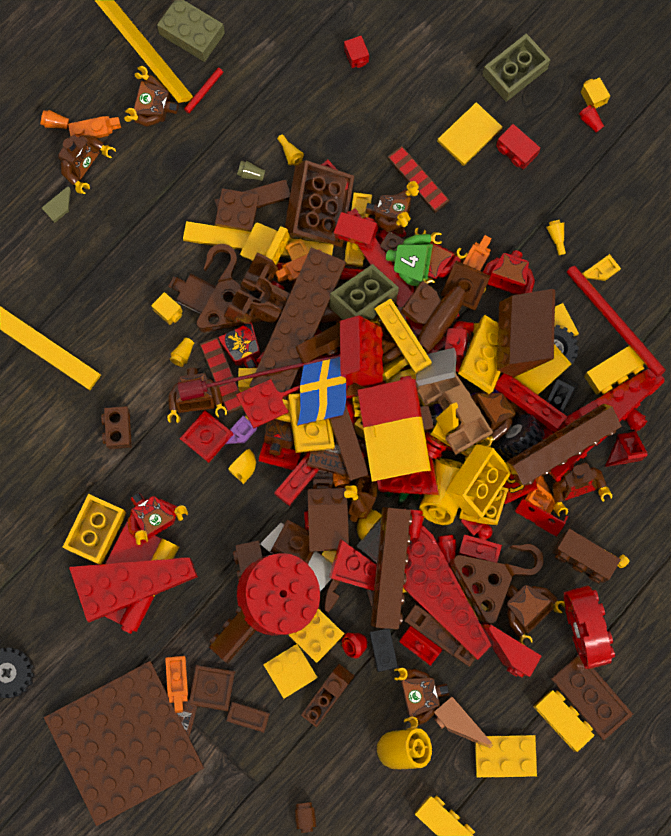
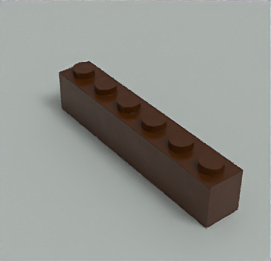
[506,404,622,486]
[371,507,412,629]

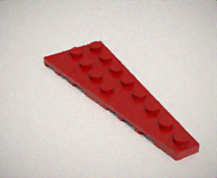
[543,368,664,482]

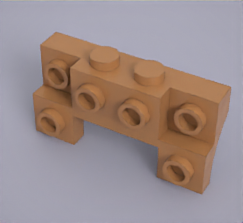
[417,374,493,454]

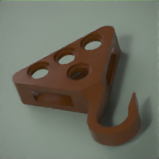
[197,244,264,333]
[449,544,543,625]

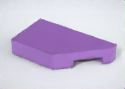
[226,416,257,444]

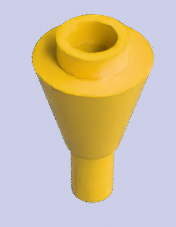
[277,135,304,165]
[546,220,566,255]

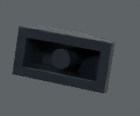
[546,376,579,414]

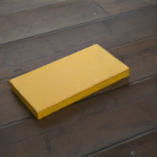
[458,315,500,394]

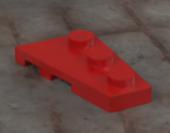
[377,457,440,495]
[329,539,377,591]

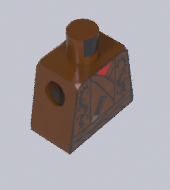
[264,419,294,455]

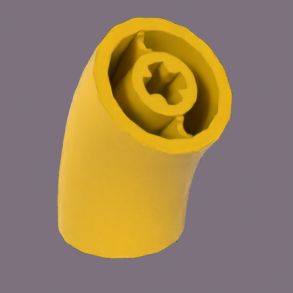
[419,458,464,525]
[377,728,432,769]

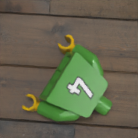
[386,232,442,288]

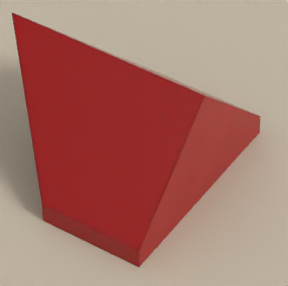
[605,431,647,467]

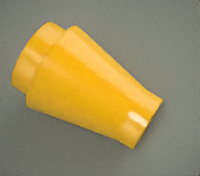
[170,338,194,367]

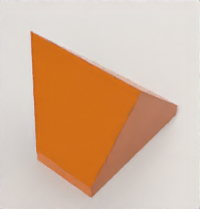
[525,475,556,514]

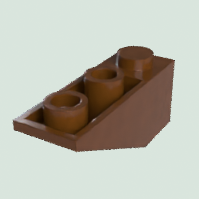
[301,664,355,727]

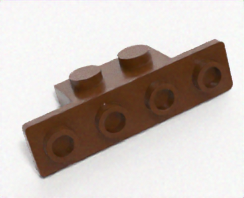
[296,323,340,364]

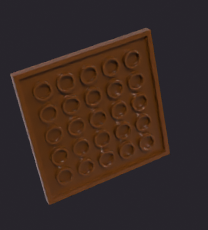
[44,661,205,826]

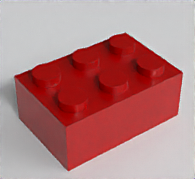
[340,315,384,387]

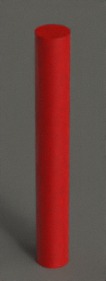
[184,68,223,114]

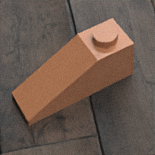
[434,697,493,748]

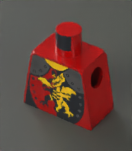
[218,322,260,368]

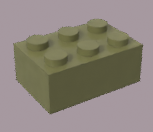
[157,0,225,62]
[482,33,551,102]
[329,264,399,321]

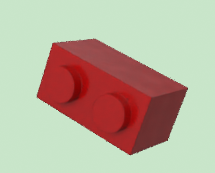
[496,124,541,170]
[334,211,378,249]

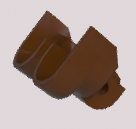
[224,252,290,324]

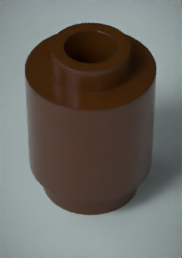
[294,802,317,833]

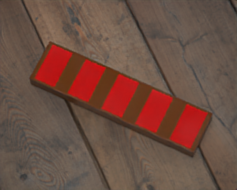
[387,146,449,213]
[200,337,242,414]

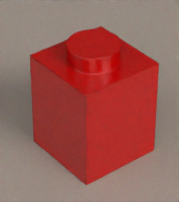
[344,36,369,68]

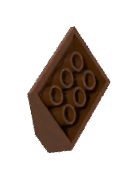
[285,160,354,248]
[497,289,555,377]

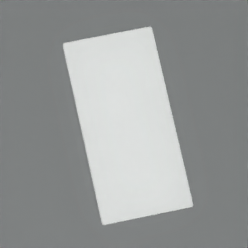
[261,523,332,591]

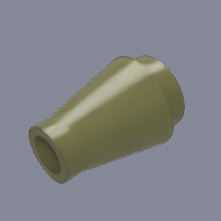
[237,160,265,181]

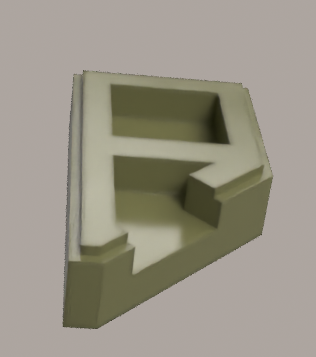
[42,186,71,223]

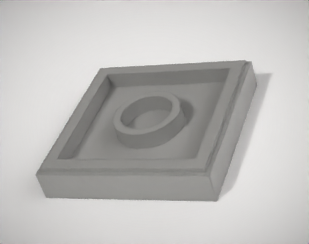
[416,348,456,386]

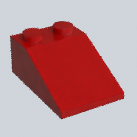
[481,624,542,678]

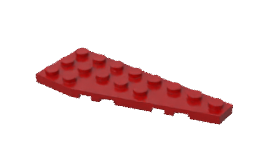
[364,509,492,660]

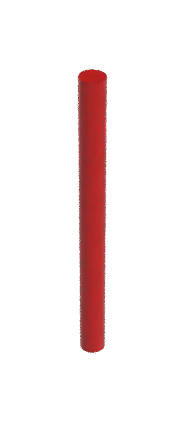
[567,266,666,377]

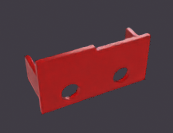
[515,494,568,537]

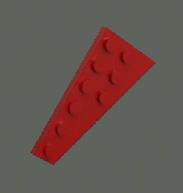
[69,558,198,622]

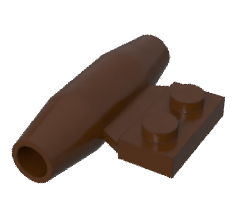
[401,281,467,354]

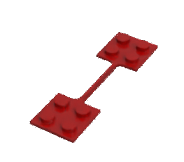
[236,349,355,429]

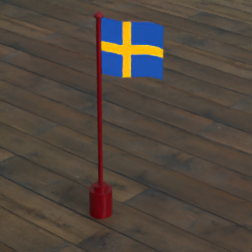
[178,354,346,426]

